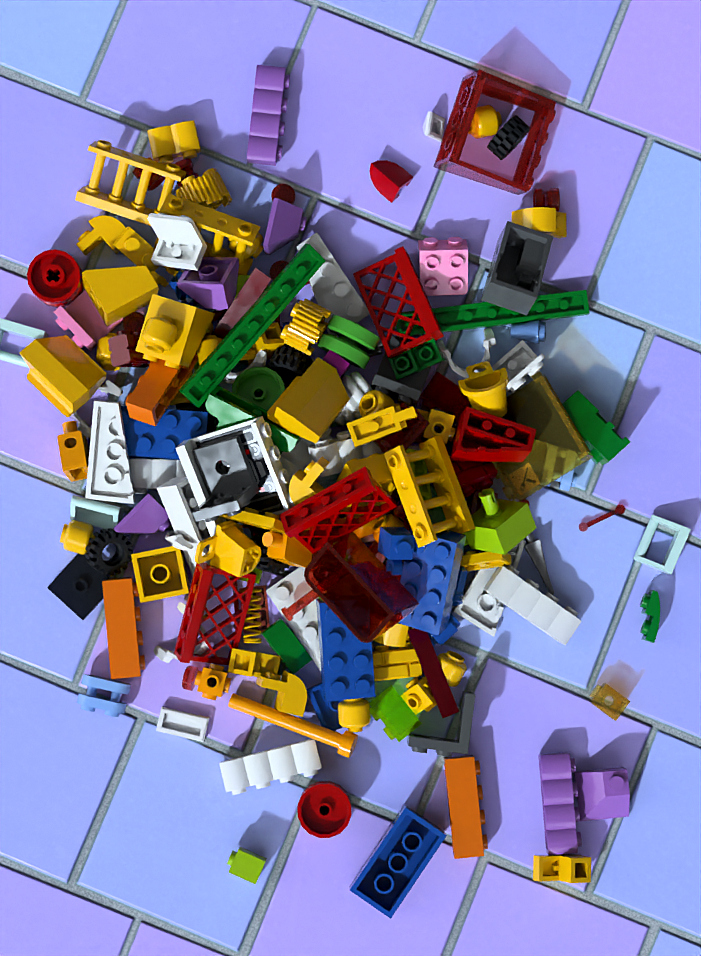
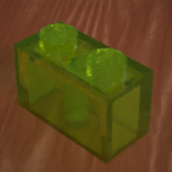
[369,684,422,742]

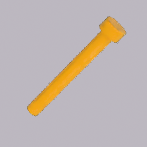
[228,693,358,758]

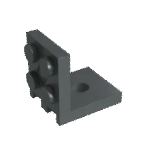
[371,335,431,407]
[192,435,260,522]
[407,691,476,757]

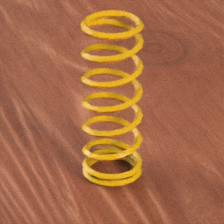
[243,589,262,643]

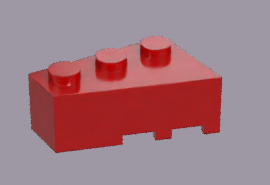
[449,407,536,462]

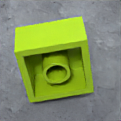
[465,488,537,555]

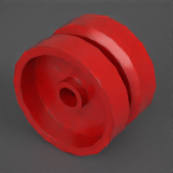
[27,249,84,308]
[297,781,351,838]

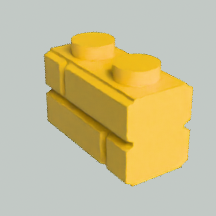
[372,642,422,682]

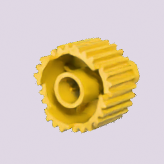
[176,168,232,210]
[280,299,332,356]

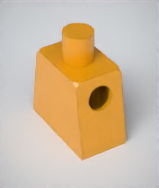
[57,421,89,482]
[262,527,316,569]

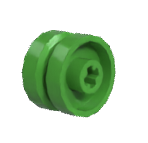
[317,314,380,369]
[232,367,285,411]

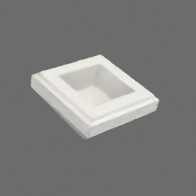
[422,111,445,142]

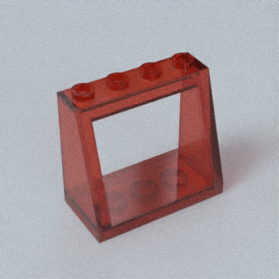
[433,69,556,195]

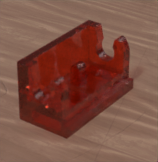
[373,403,430,453]

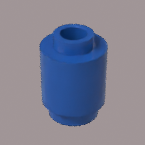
[427,614,461,646]

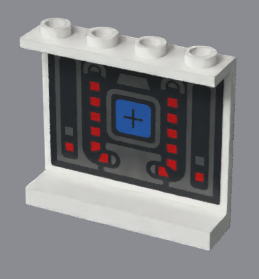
[175,416,295,537]

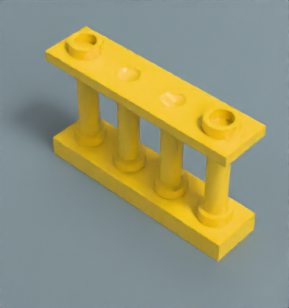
[75,140,187,226]
[154,193,261,276]
[384,435,475,548]

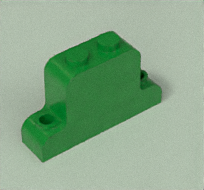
[205,385,302,452]

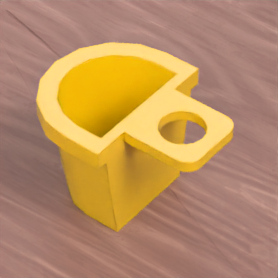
[458,361,509,418]
[195,520,261,577]

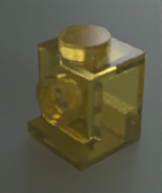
[589,683,630,721]

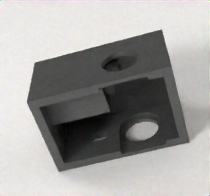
[481,221,553,316]

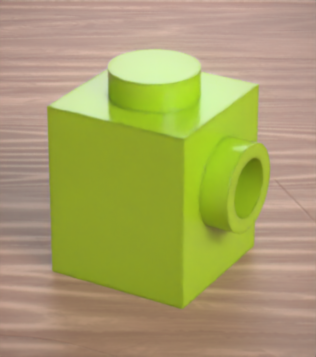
[227,847,267,884]

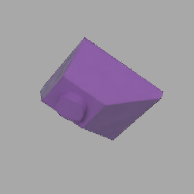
[263,198,307,255]
[177,257,239,310]
[113,494,172,534]
[574,767,630,822]

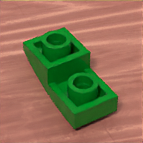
[388,338,445,380]
[640,590,660,643]
[261,618,312,674]

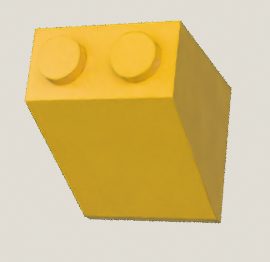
[82,266,160,327]
[135,294,215,369]

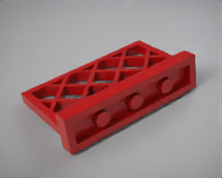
[353,246,444,359]
[280,466,397,554]
[174,562,257,665]

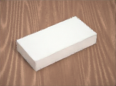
[156,707,210,742]

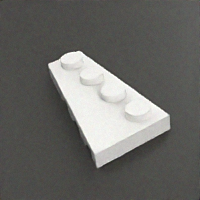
[296,233,370,337]
[85,400,136,504]
[452,540,525,637]
[266,567,321,671]

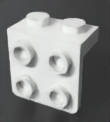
[147,213,207,271]
[492,340,545,393]

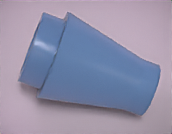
[511,320,546,344]

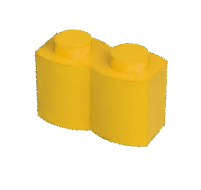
[147,120,202,164]

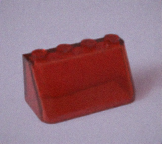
[304,532,419,643]

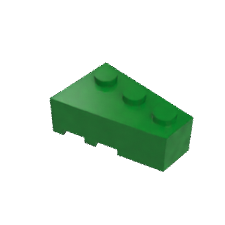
[563,390,631,465]

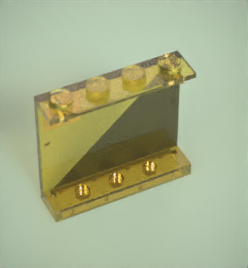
[491,371,593,502]

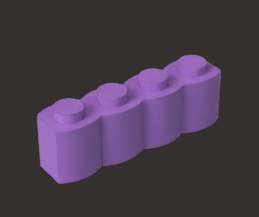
[247,65,290,166]
[538,752,582,855]

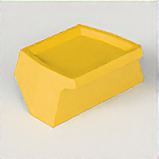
[19,335,107,417]
[267,357,350,444]

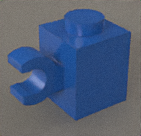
[378,527,415,575]

